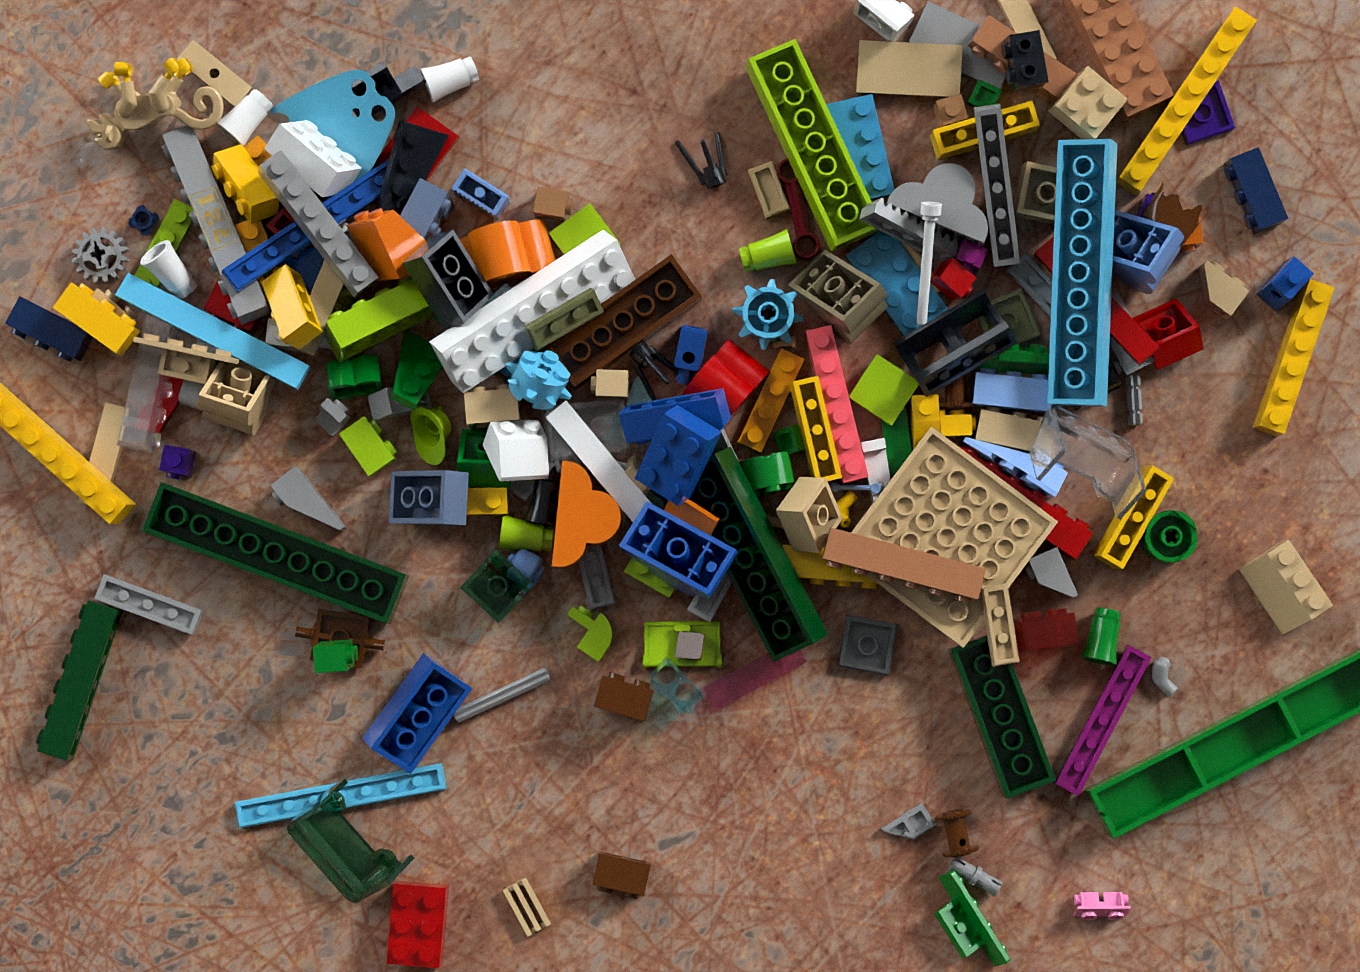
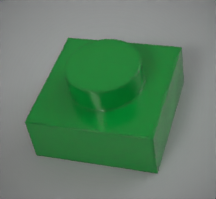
[967,79,1002,108]
[773,424,805,455]

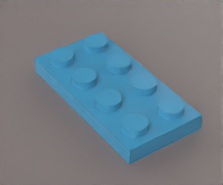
[845,231,948,337]

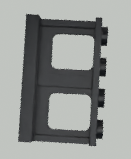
[894,289,1017,397]

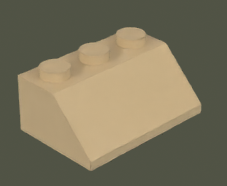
[1238,539,1333,635]

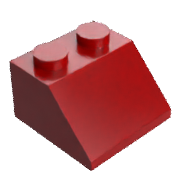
[1133,298,1204,370]

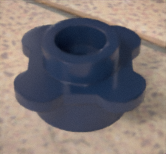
[128,205,159,236]

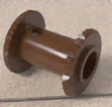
[939,369,974,411]
[935,809,979,858]

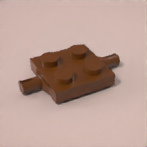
[295,609,385,669]

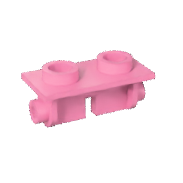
[1074,892,1131,920]

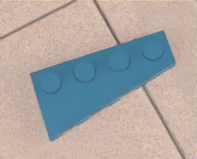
[826,94,894,200]

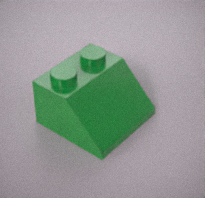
[457,429,511,488]

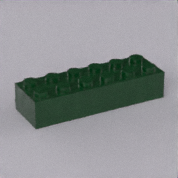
[948,635,1056,799]

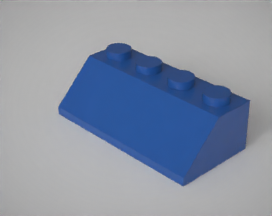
[362,653,473,774]

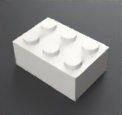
[264,120,362,197]

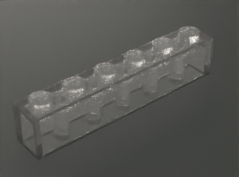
[117,299,183,454]

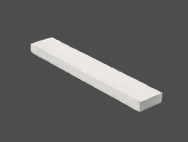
[546,401,652,522]

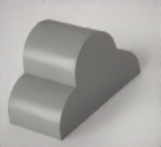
[886,163,988,246]

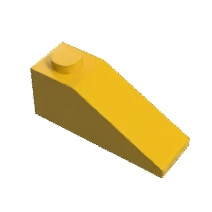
[909,394,940,451]

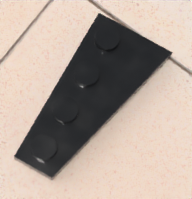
[376,120,449,215]

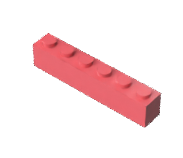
[804,325,869,485]

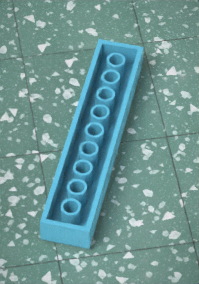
[1047,139,1117,407]

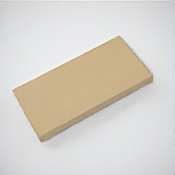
[856,40,963,97]

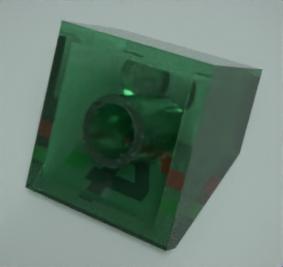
[460,549,534,623]

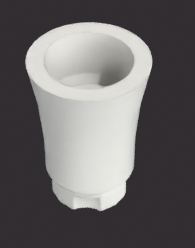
[420,56,479,103]
[216,89,273,147]
[140,240,197,299]

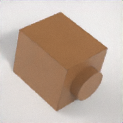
[933,94,968,128]
[533,187,573,222]

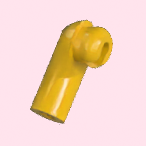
[836,490,858,529]

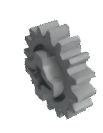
[71,227,130,284]

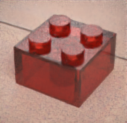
[1014,608,1079,650]

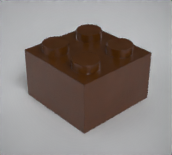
[594,672,654,721]

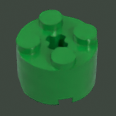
[739,452,795,497]
[1139,510,1198,564]

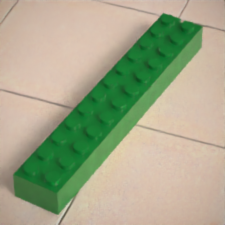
[1084,648,1360,839]

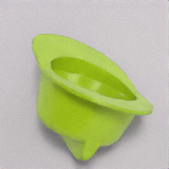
[410,405,451,465]

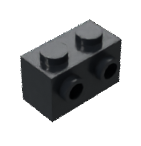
[1001,30,1049,91]

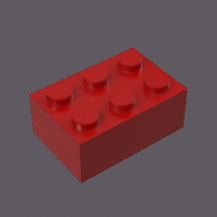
[386,881,449,968]

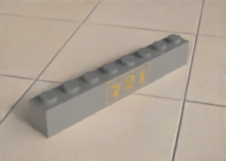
[161,125,271,325]

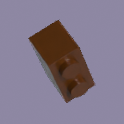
[592,851,651,899]

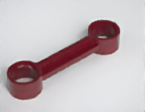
[777,158,820,261]

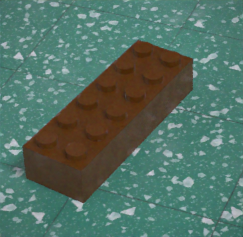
[545,254,702,390]

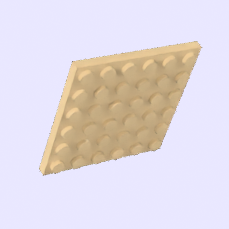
[851,426,1058,648]

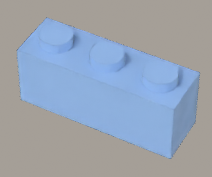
[970,368,1052,413]

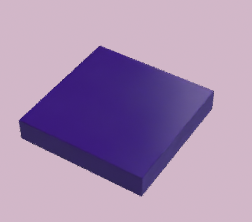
[1170,80,1236,146]

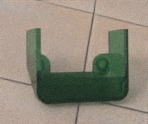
[287,779,414,903]

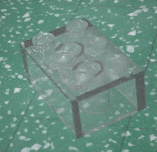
[542,399,629,461]

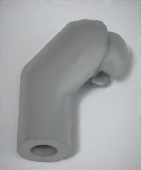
[1151,657,1177,697]

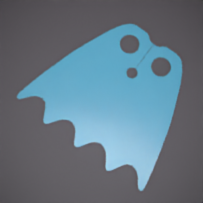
[270,70,395,182]

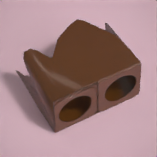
[1141,183,1208,247]

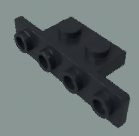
[352,61,426,117]

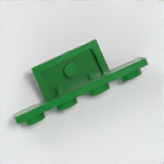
[974,343,1050,375]
[934,871,1010,967]

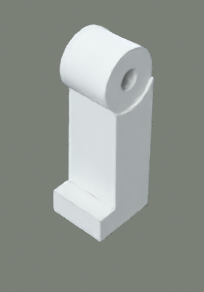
[860,438,891,503]

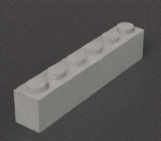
[974,104,1020,267]
[258,150,379,298]

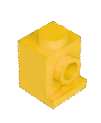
[939,410,976,438]

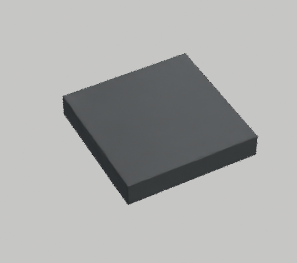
[837,615,898,675]

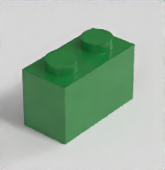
[313,639,358,673]

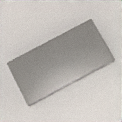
[909,2,1006,88]

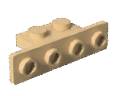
[133,333,239,384]

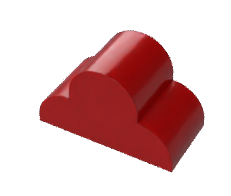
[682,339,770,427]

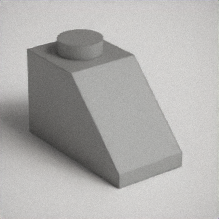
[1024,547,1078,598]

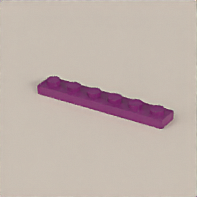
[1054,645,1152,796]

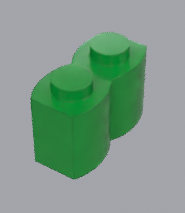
[326,354,383,400]

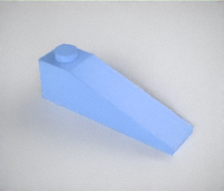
[960,437,1068,500]

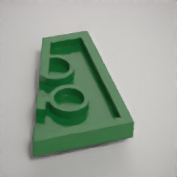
[391,330,443,411]

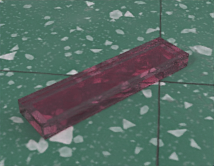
[703,650,807,711]

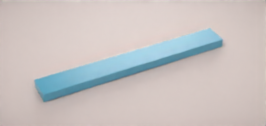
[115,273,311,390]
[235,763,447,828]

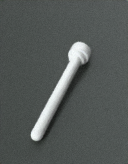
[917,202,942,327]

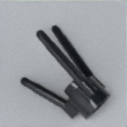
[675,132,728,189]
[629,342,679,401]

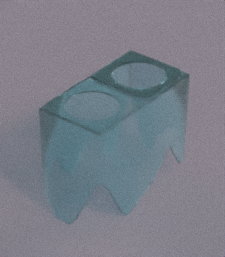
[648,657,703,714]

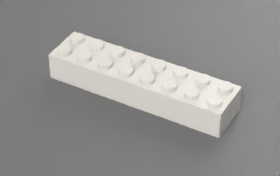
[429,230,635,393]

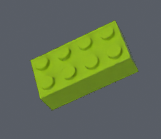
[324,277,433,363]

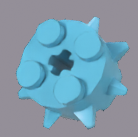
[732,279,804,350]
[505,351,572,410]

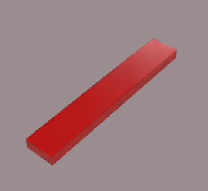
[1034,236,1159,366]

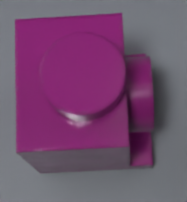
[955,240,988,276]

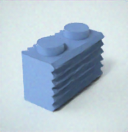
[452,168,510,221]

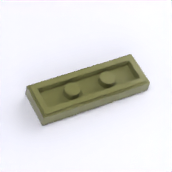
[524,288,604,350]

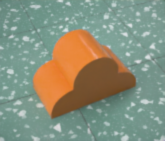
[459,220,555,289]
[552,461,623,569]

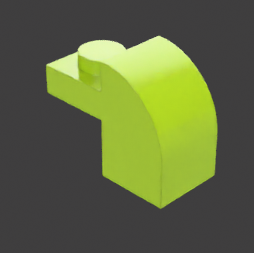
[567,605,613,662]

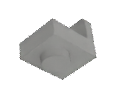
[315,398,351,436]

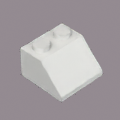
[853,0,914,42]
[483,420,549,481]

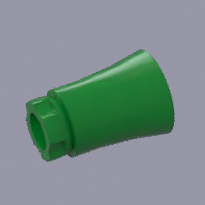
[1080,607,1121,666]

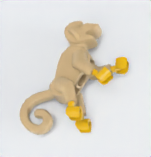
[85,58,224,150]

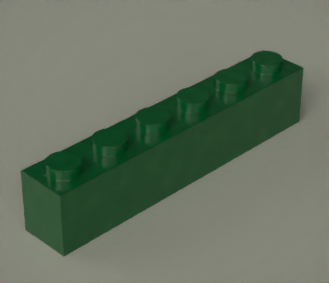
[36,600,124,761]

